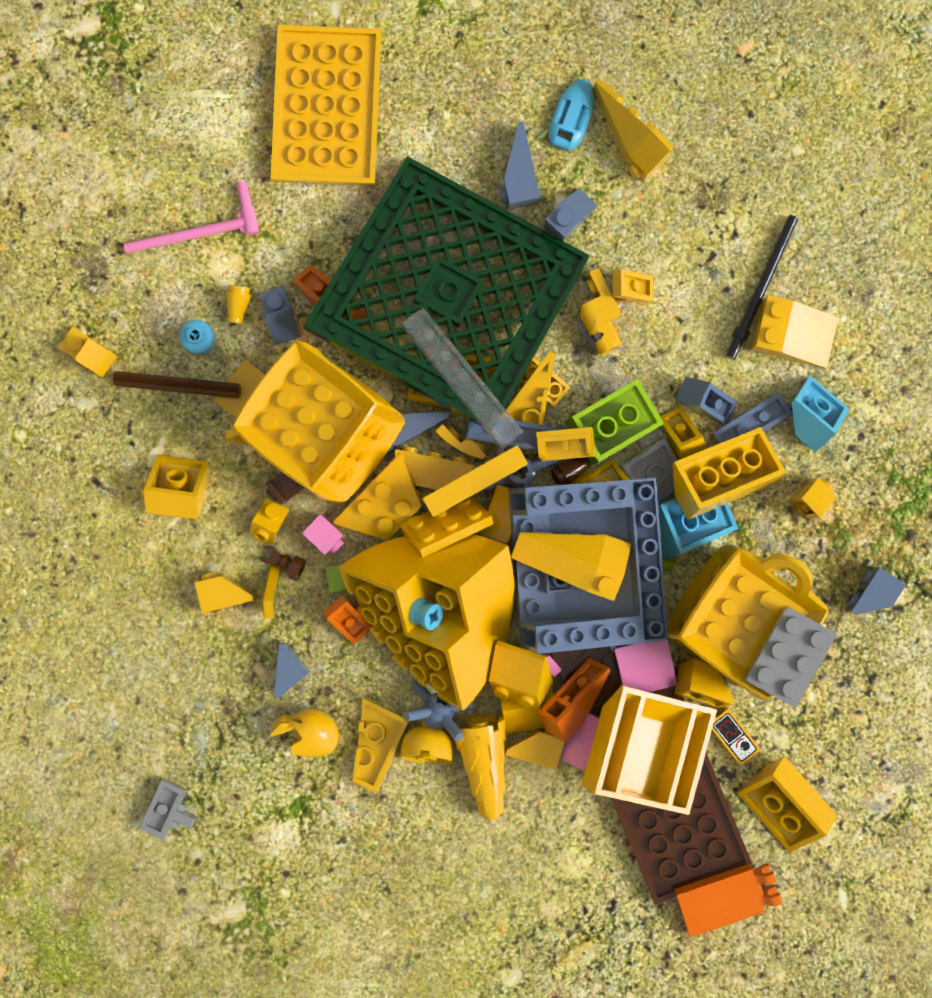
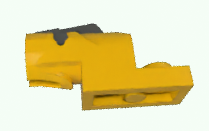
[577,268,622,356]

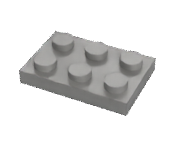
[744,606,838,708]

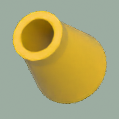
[226,284,252,324]

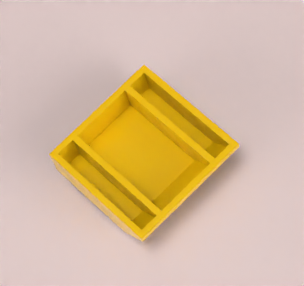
[581,685,717,815]

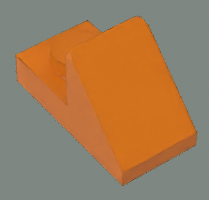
[322,595,372,645]

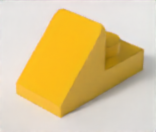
[612,269,654,303]
[58,326,118,378]

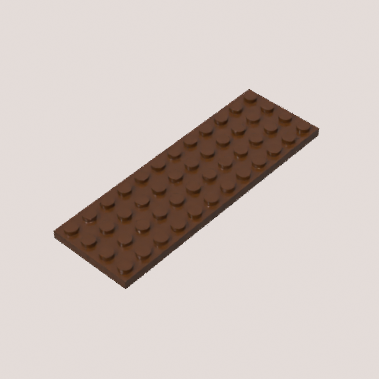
[551,646,752,905]

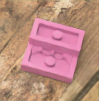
[614,640,677,692]

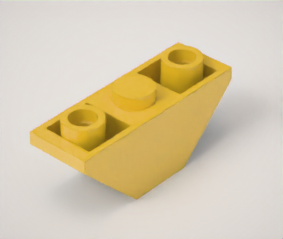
[395,446,473,491]

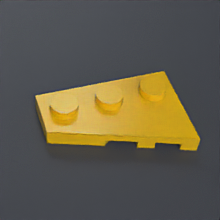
[352,697,410,793]

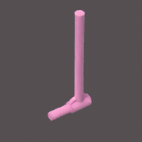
[124,182,259,254]

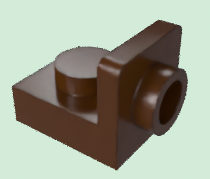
[265,472,305,504]

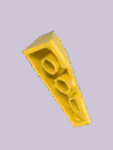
[593,78,674,182]
[511,532,631,601]

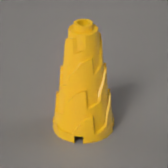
[454,713,506,821]

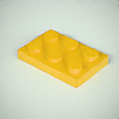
[399,496,494,558]

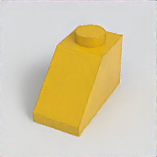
[660,407,706,460]
[789,477,836,519]
[195,572,257,613]
[675,658,734,709]
[505,728,565,770]

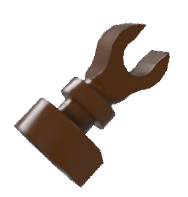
[259,545,306,581]

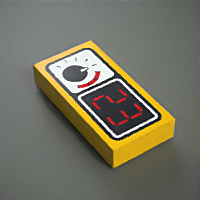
[712,708,761,766]

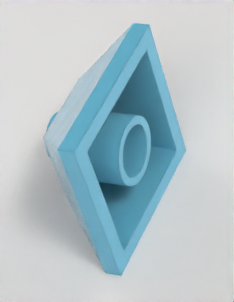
[792,376,849,452]

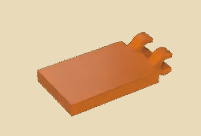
[674,864,782,938]

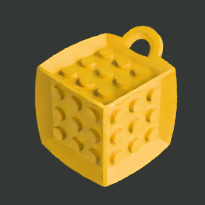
[225,341,405,502]
[667,544,829,700]

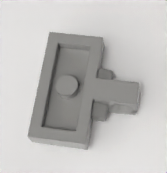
[139,778,198,839]

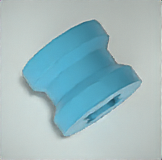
[409,598,443,630]

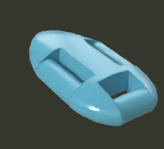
[548,78,594,151]

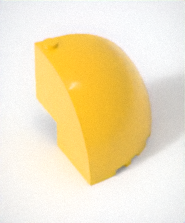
[339,534,515,711]

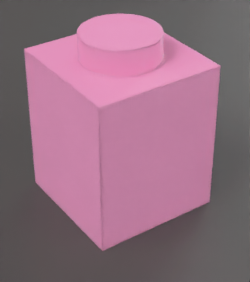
[302,514,345,555]

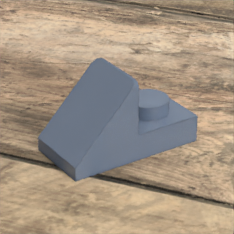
[259,286,300,345]

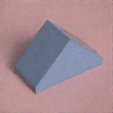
[274,642,311,698]

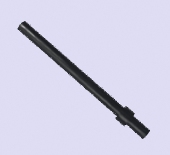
[726,215,798,360]

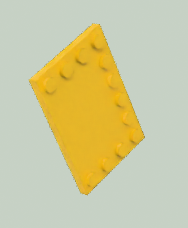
[271,25,382,186]

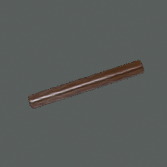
[113,371,241,398]

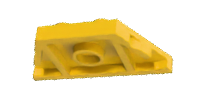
[333,452,423,541]

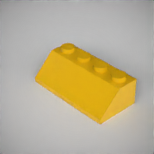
[672,427,786,520]

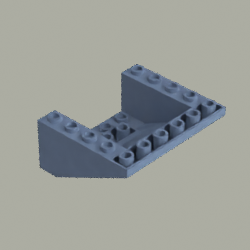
[508,478,668,654]

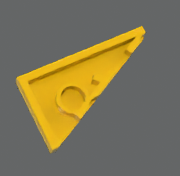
[500,350,555,453]

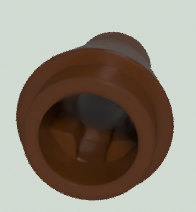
[550,457,591,485]

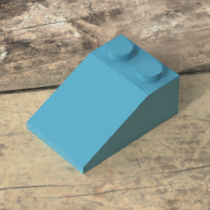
[658,498,739,560]

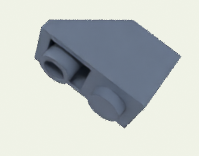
[845,567,906,615]

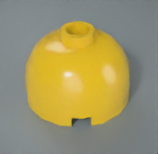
[400,722,454,765]

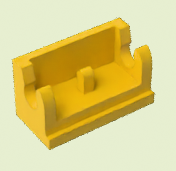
[536,427,596,461]

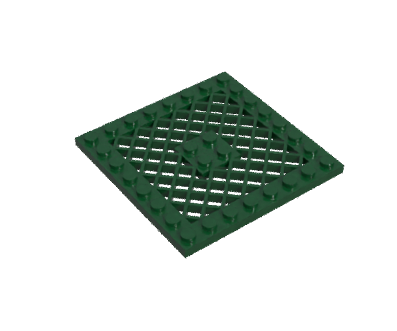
[304,156,590,432]

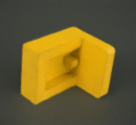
[249,498,290,545]

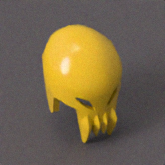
[270,708,339,757]

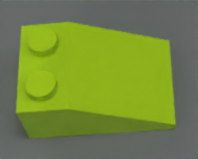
[564,379,664,466]

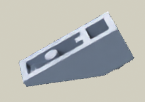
[500,121,540,210]
[387,412,449,453]

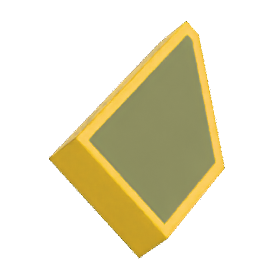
[262,565,281,619]

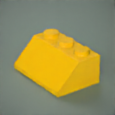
[737,756,837,853]

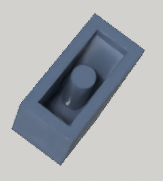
[544,188,598,242]
[675,376,737,425]

